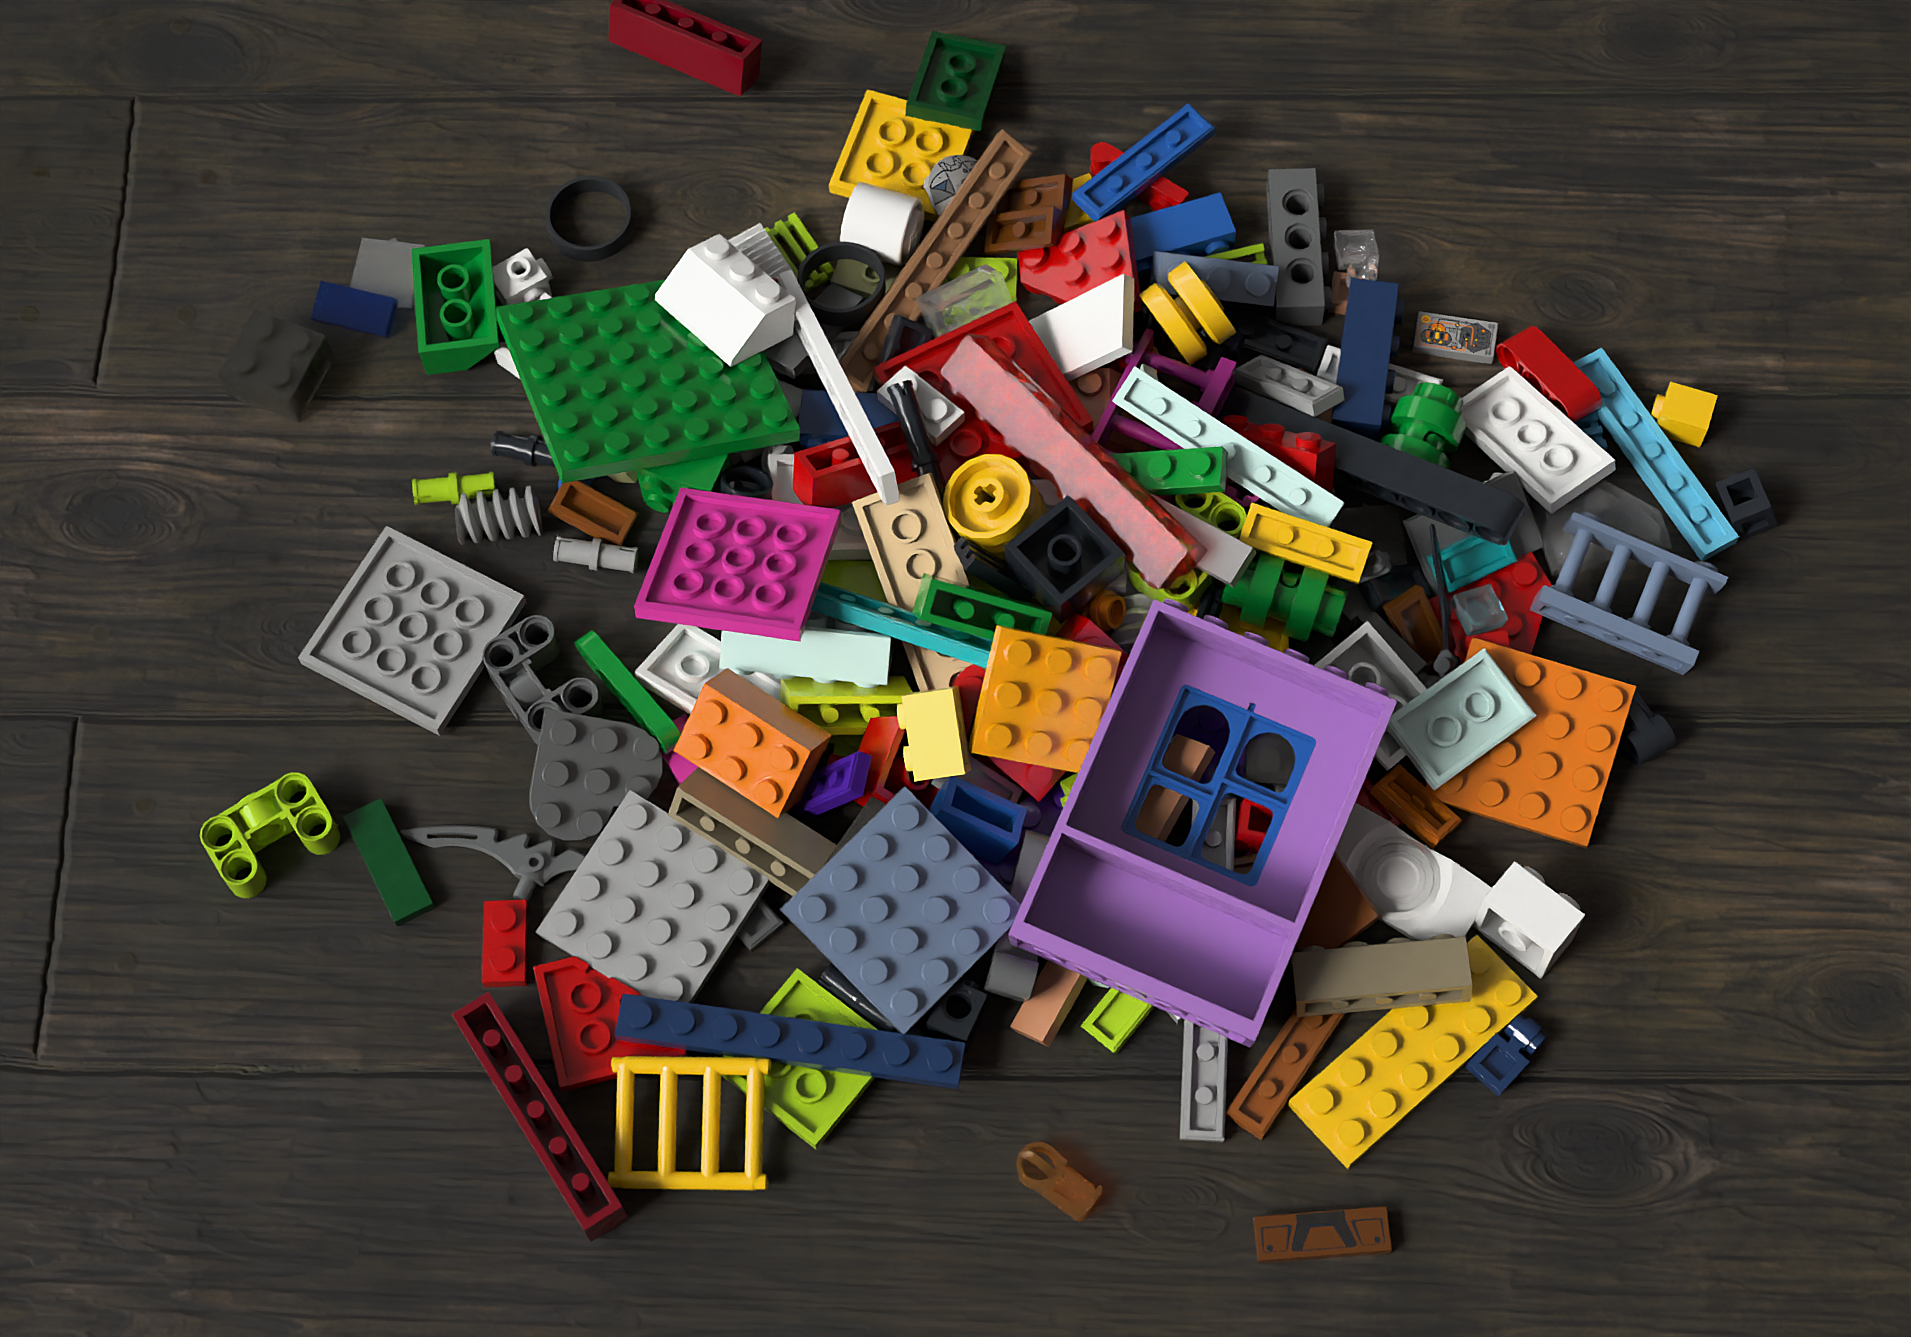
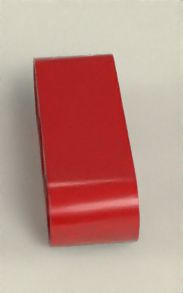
[1496,326,1602,423]

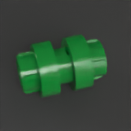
[1380,382,1467,469]
[1221,552,1348,642]

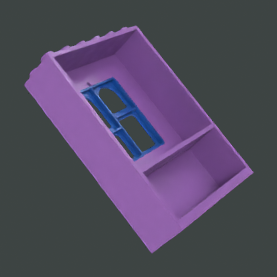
[1008,598,1397,1047]

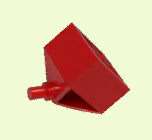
[827,716,940,815]

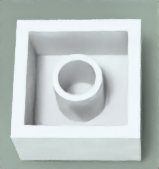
[1472,861,1585,979]

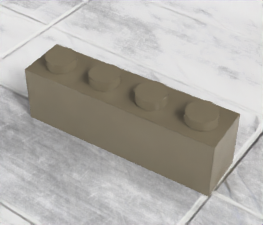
[668,767,841,896]
[1291,934,1473,1017]

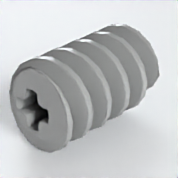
[455,486,543,545]

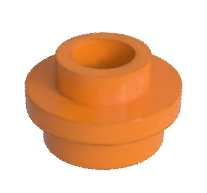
[1089,589,1126,631]

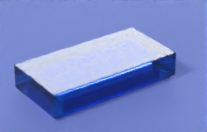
[311,281,398,338]

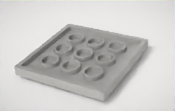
[298,526,526,736]
[536,790,771,1003]

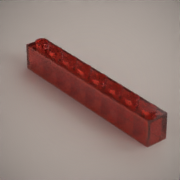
[939,334,1208,589]

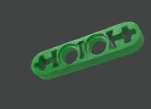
[574,630,681,754]

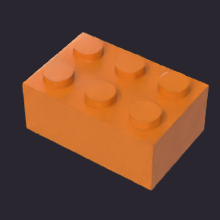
[673,668,832,818]

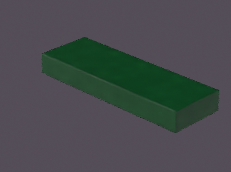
[343,798,435,926]

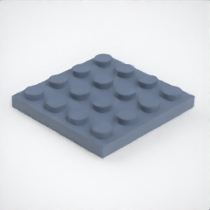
[780,787,1021,1034]

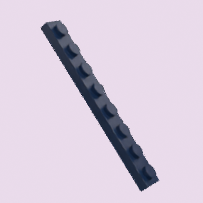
[615,994,966,1089]

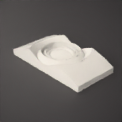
[1335,803,1492,941]

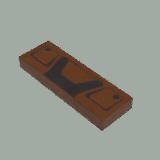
[1253,1206,1392,1264]

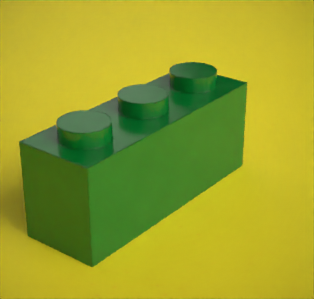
[912,573,1053,640]

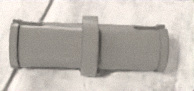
[553,535,639,573]

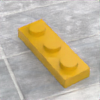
[1239,503,1372,584]

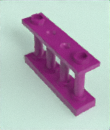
[1076,328,1237,505]

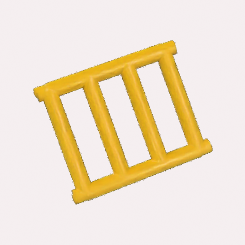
[607,1056,771,1190]

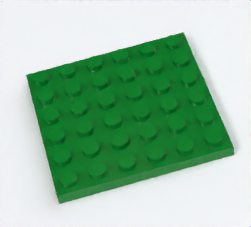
[496,280,800,483]

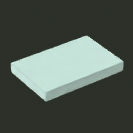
[1386,648,1536,790]

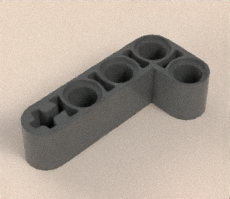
[983,829,1051,1002]

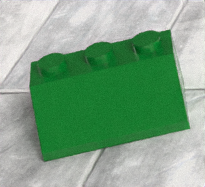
[411,239,500,375]

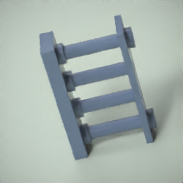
[1530,512,1728,675]

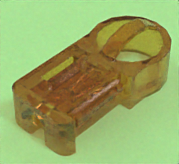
[1017,1142,1103,1222]

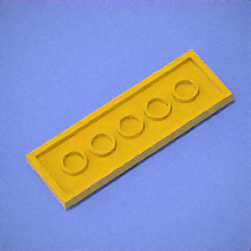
[1288,935,1538,1169]

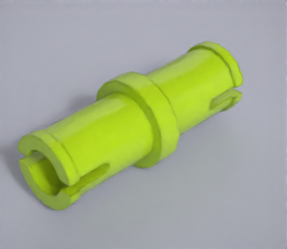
[412,472,496,505]

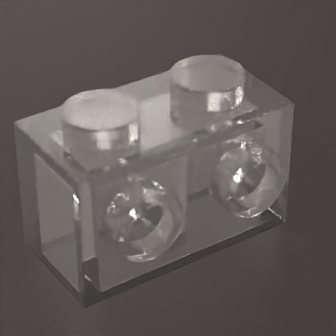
[916,264,1013,338]

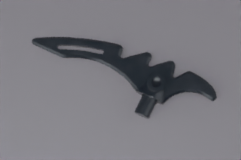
[1429,524,1461,679]

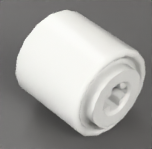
[840,182,924,267]

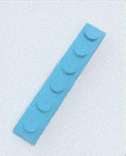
[1573,348,1739,561]

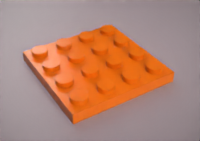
[1426,637,1636,848]

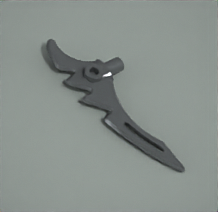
[399,825,586,902]

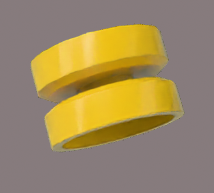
[1139,261,1236,366]
[943,454,1047,560]

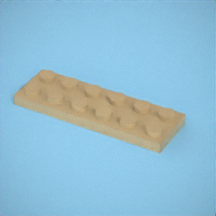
[852,473,973,691]

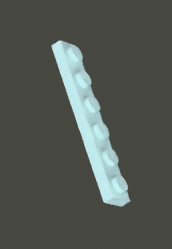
[1112,366,1345,528]

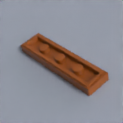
[1225,1008,1345,1140]

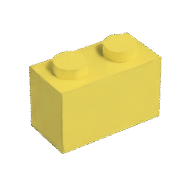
[897,686,971,781]

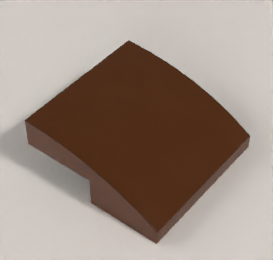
[984,174,1073,255]

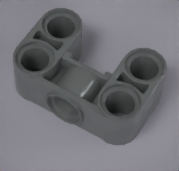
[482,615,603,745]

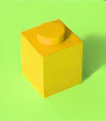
[1651,382,1718,448]

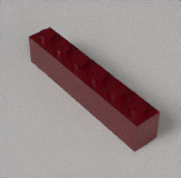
[451,991,628,1242]

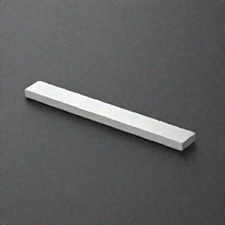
[777,270,900,506]

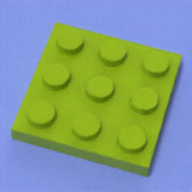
[721,968,878,1150]

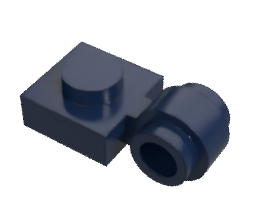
[1466,1014,1548,1097]

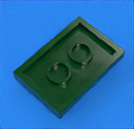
[905,31,1006,131]

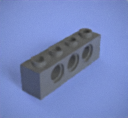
[1266,168,1331,326]

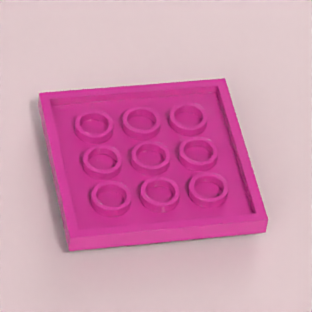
[634,488,841,642]

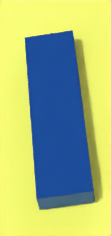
[1072,103,1215,222]

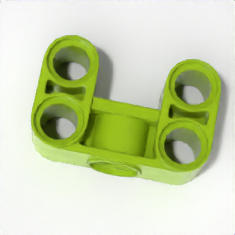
[1126,492,1247,611]
[200,772,340,898]

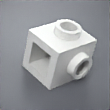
[493,248,553,306]

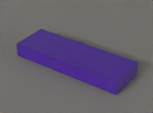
[791,751,872,821]

